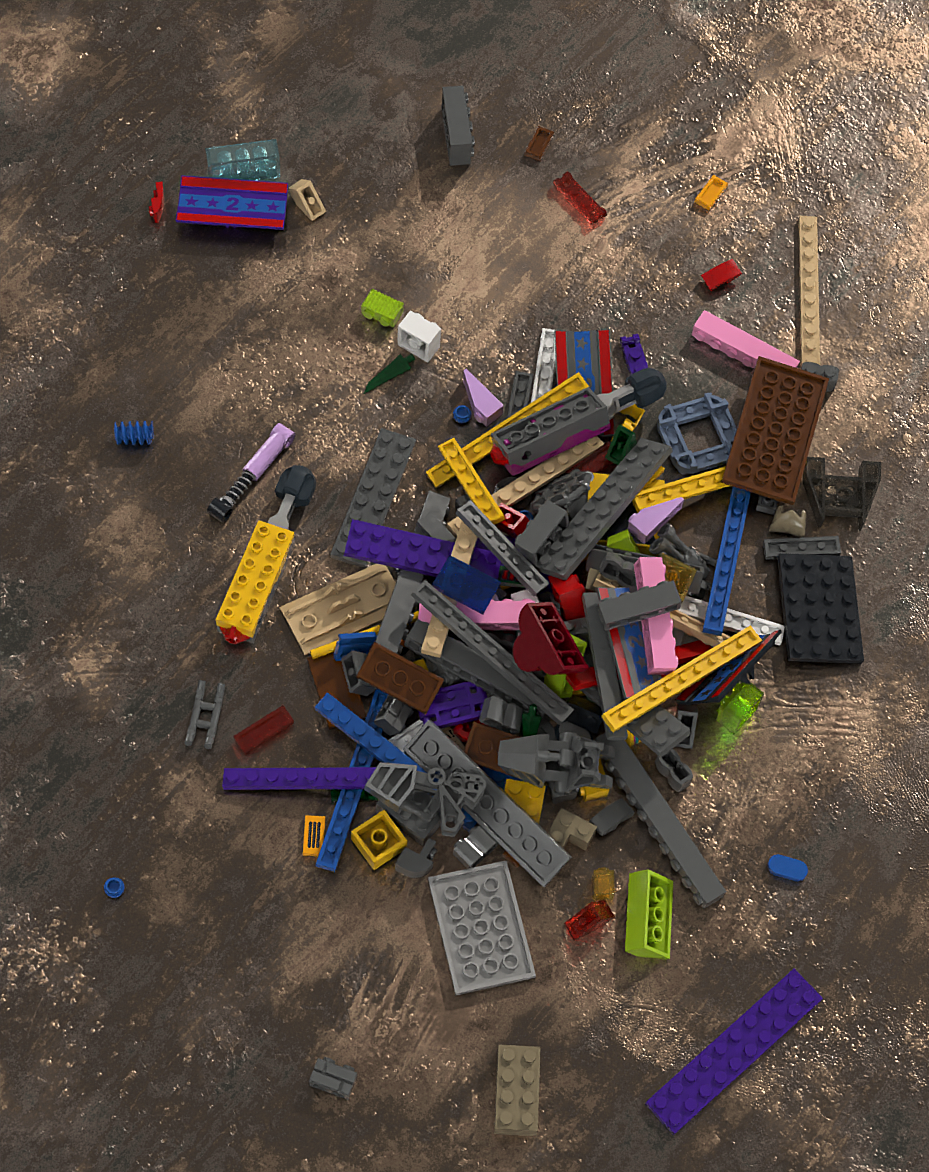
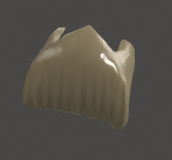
[769,505,806,538]

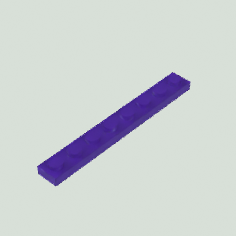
[222,767,376,790]

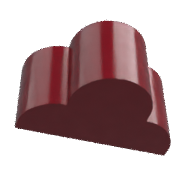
[513,602,589,675]

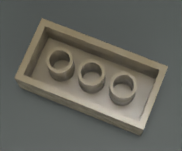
[494,1045,540,1136]

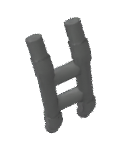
[184,680,225,749]

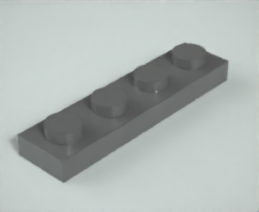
[763,536,841,560]

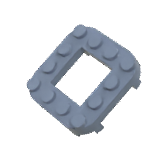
[657,393,737,474]

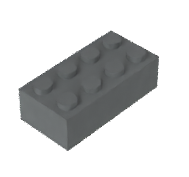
[441,85,475,166]

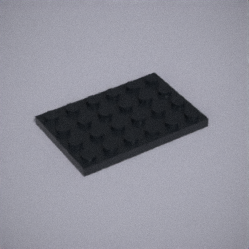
[777,553,864,664]

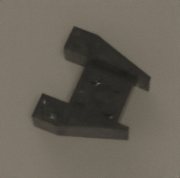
[803,457,881,531]

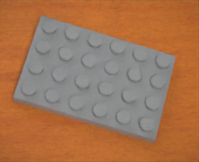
[428,860,536,996]

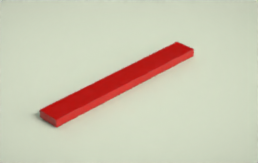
[566,640,712,691]

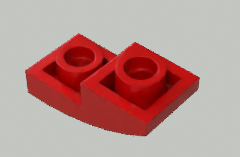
[148,181,164,223]
[701,259,742,291]

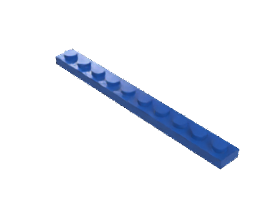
[702,486,751,636]
[316,689,388,872]
[314,692,478,832]

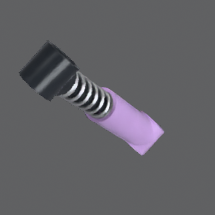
[207,423,296,523]

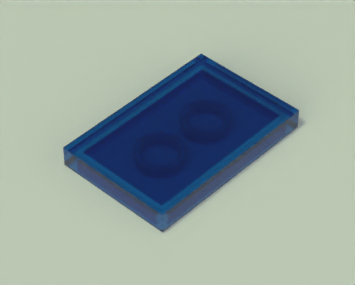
[432,555,501,615]

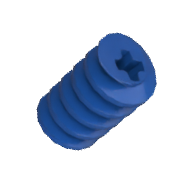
[114,421,154,445]

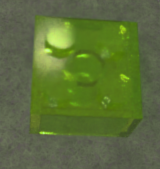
[716,682,764,735]

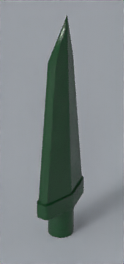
[364,354,415,393]
[522,704,542,737]

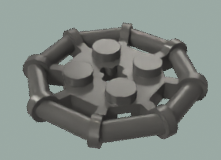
[530,469,594,513]

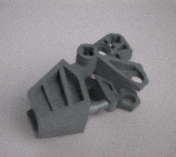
[498,732,616,794]
[364,762,486,837]

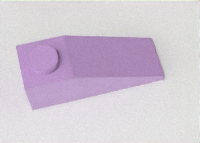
[463,369,504,427]
[628,497,684,544]

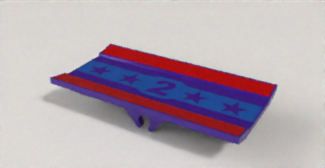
[175,175,288,230]

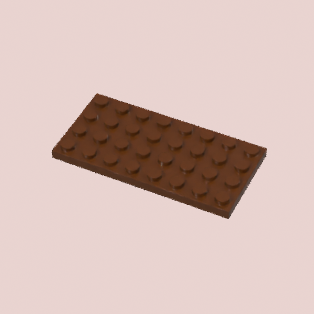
[721,356,829,505]

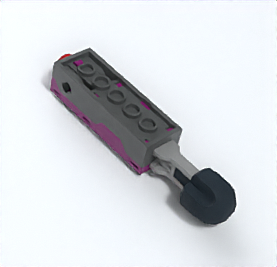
[490,368,667,476]

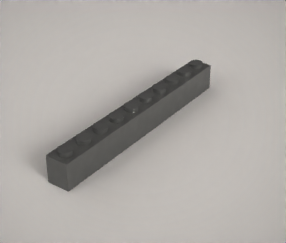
[375,490,451,655]
[595,732,727,909]

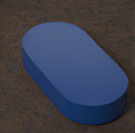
[767,854,808,882]

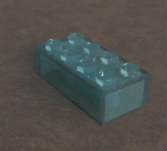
[205,139,280,181]

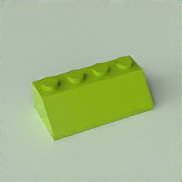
[625,869,673,959]

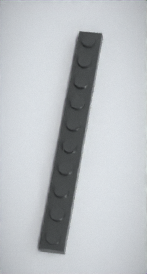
[411,580,574,725]

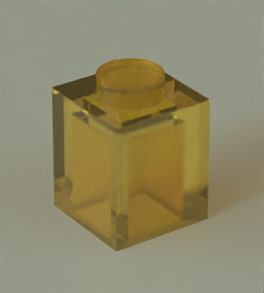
[592,867,615,900]

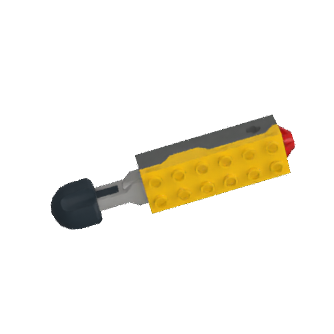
[216,465,316,644]

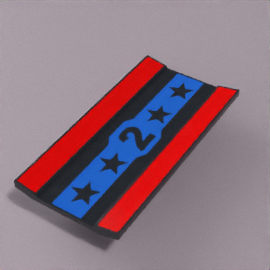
[675,629,782,705]

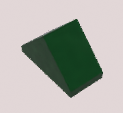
[605,425,637,465]

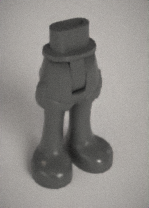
[649,523,710,580]

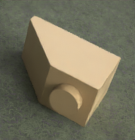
[288,179,326,221]

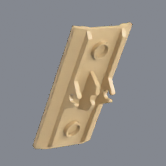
[279,563,395,656]

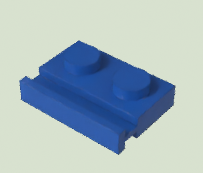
[333,632,377,661]

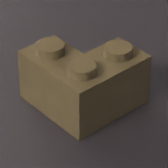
[548,808,597,851]

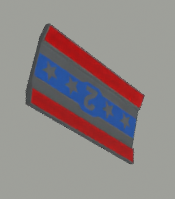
[554,329,615,437]
[596,586,677,700]

